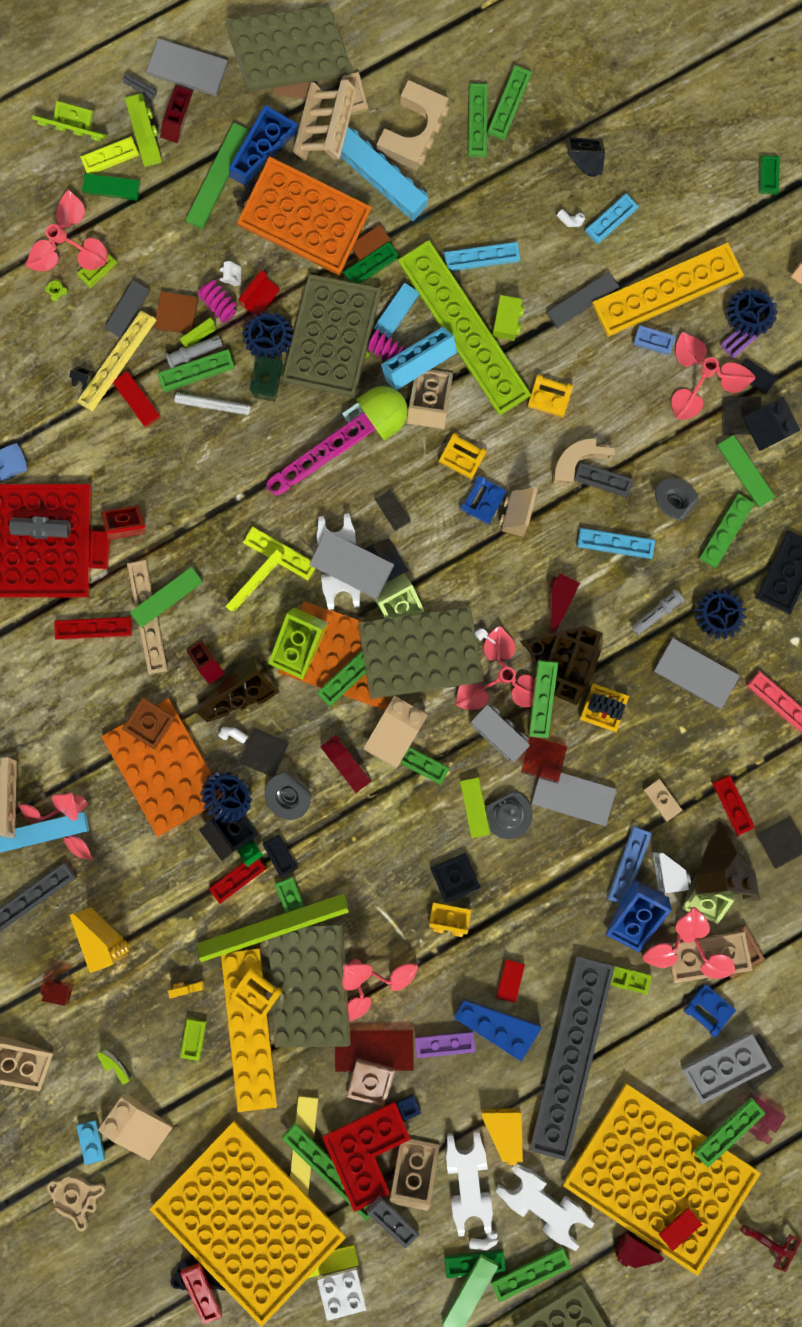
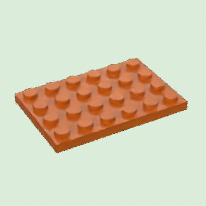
[237,156,372,276]
[278,601,392,710]
[101,698,225,837]

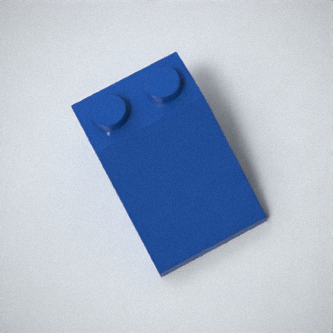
[606,880,672,952]

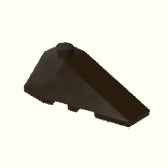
[195,656,280,723]

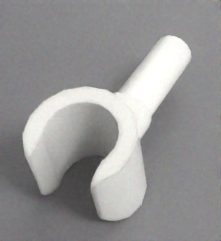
[475,628,496,644]

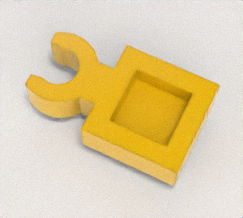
[168,981,204,998]

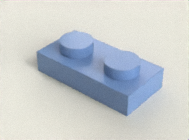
[633,325,675,356]

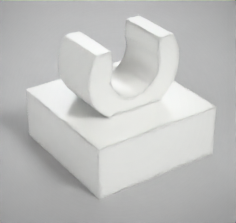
[219,261,241,286]

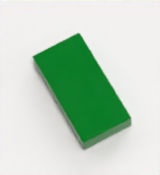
[759,155,780,195]

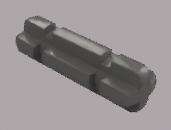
[123,73,157,100]

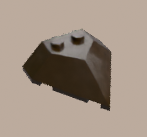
[520,626,603,705]
[694,821,760,901]

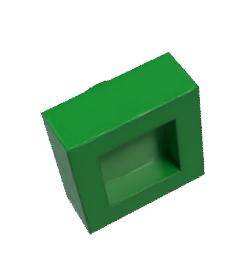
[237,839,263,867]

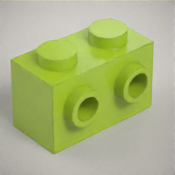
[493,295,525,341]

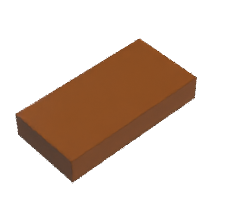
[352,225,391,261]

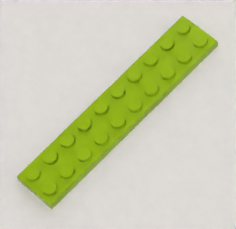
[398,240,531,416]

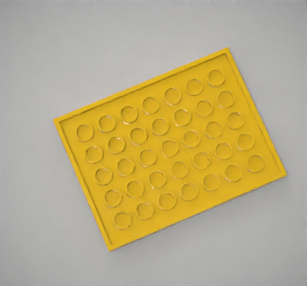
[562,1083,761,1276]
[149,1121,346,1327]

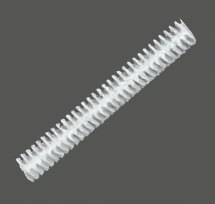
[174,393,251,415]

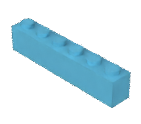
[340,127,428,221]

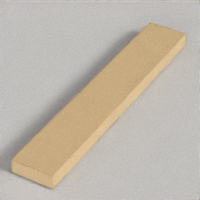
[127,559,168,675]

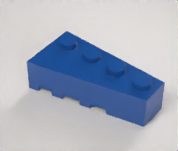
[229,105,298,186]
[453,998,542,1061]

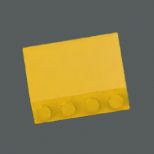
[70,907,130,973]

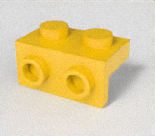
[429,902,471,937]

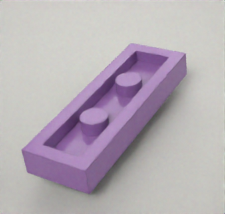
[415,1031,476,1058]

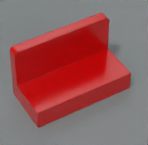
[238,270,280,316]

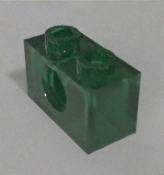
[250,356,283,402]

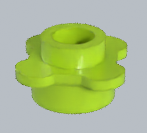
[45,279,67,301]

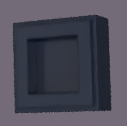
[395,1094,421,1122]

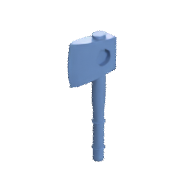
[0,443,27,481]

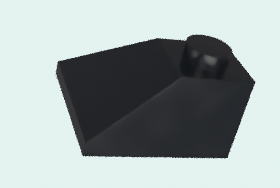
[566,137,605,177]

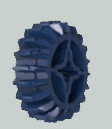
[726,286,778,338]
[242,310,293,362]
[694,588,747,639]
[200,771,253,823]

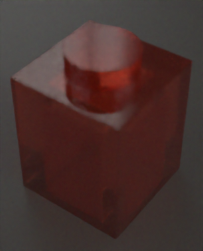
[41,979,74,1006]

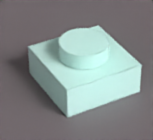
[342,403,364,430]

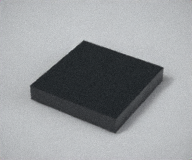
[430,853,481,904]

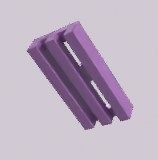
[720,321,762,359]

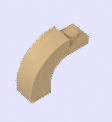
[553,439,615,486]

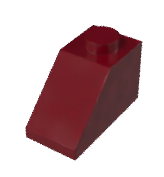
[186,640,225,685]
[614,1231,664,1268]

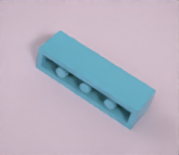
[381,327,457,390]

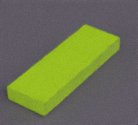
[460,777,491,838]

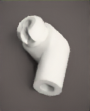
[556,209,585,227]
[218,726,248,744]
[469,1231,498,1251]

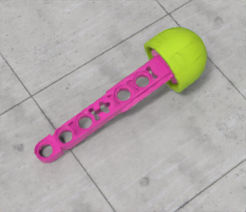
[267,386,408,496]

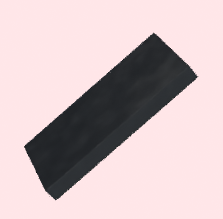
[755,530,802,615]

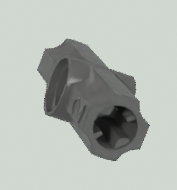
[9,517,71,539]

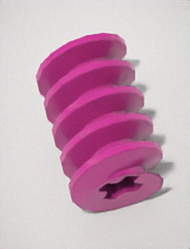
[197,280,237,323]
[368,329,405,361]

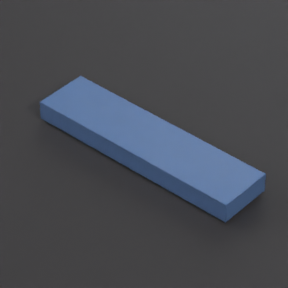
[607,826,652,904]

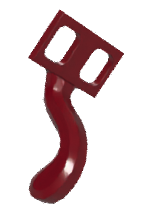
[740,1225,802,1272]

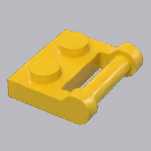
[527,374,573,418]
[439,433,488,480]
[230,967,283,1020]

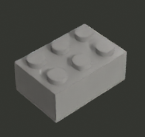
[469,705,530,763]

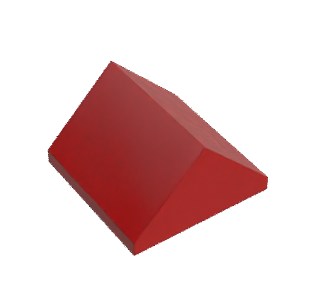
[101,505,145,541]

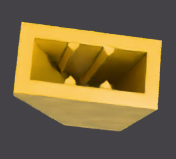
[481,1108,523,1165]

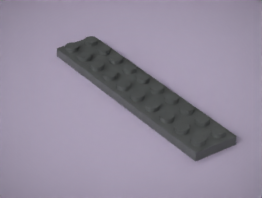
[529,956,615,1161]

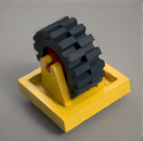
[579,683,629,733]

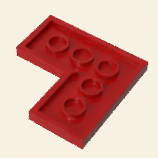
[322,1101,411,1212]

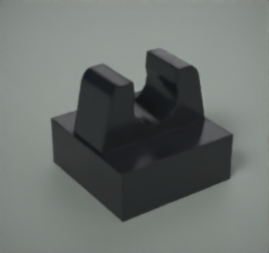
[69,366,95,390]

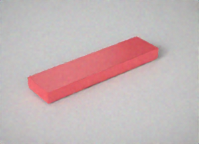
[746,671,802,734]

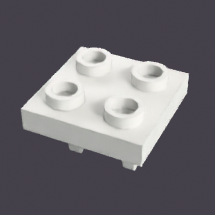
[317,1267,366,1321]

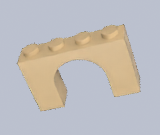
[377,80,450,171]

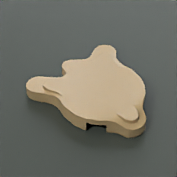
[47,1175,106,1231]

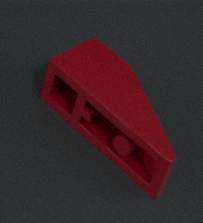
[160,85,193,143]
[549,573,580,634]
[321,735,371,793]

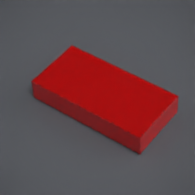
[89,530,111,570]
[496,959,525,1003]
[658,1207,703,1251]

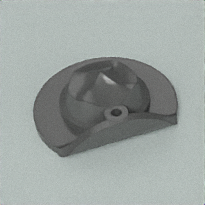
[655,478,699,521]
[265,772,311,820]
[486,791,533,839]

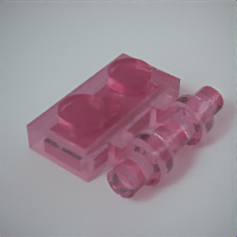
[745,1093,786,1145]

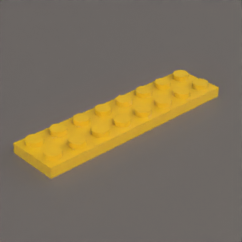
[592,243,744,338]
[221,948,278,1112]

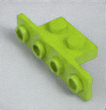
[125,93,162,167]
[32,101,108,141]

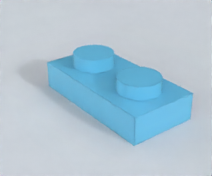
[76,1119,106,1165]

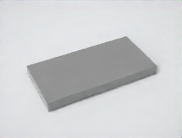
[146,39,228,97]
[309,531,394,599]
[653,638,740,709]
[531,767,616,826]
[682,1032,772,1104]

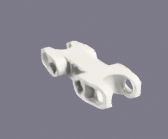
[317,513,361,610]
[446,1130,493,1236]
[495,1164,595,1251]

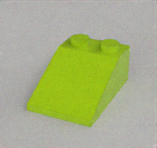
[268,607,328,680]

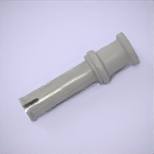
[165,335,222,368]
[631,589,685,636]

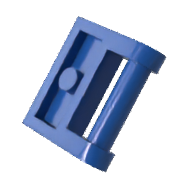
[459,475,507,525]
[683,984,736,1037]

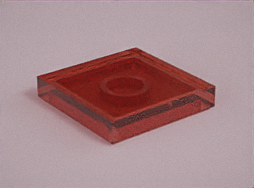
[520,736,568,784]

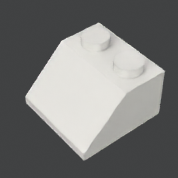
[652,852,691,893]

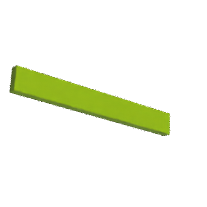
[197,894,349,962]

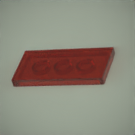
[335,1030,414,1072]

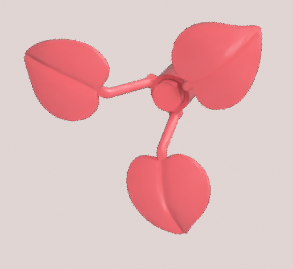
[25,190,108,272]
[671,332,756,420]
[455,626,535,710]
[18,793,93,860]
[642,907,736,979]
[342,959,418,1021]

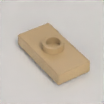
[643,779,682,822]

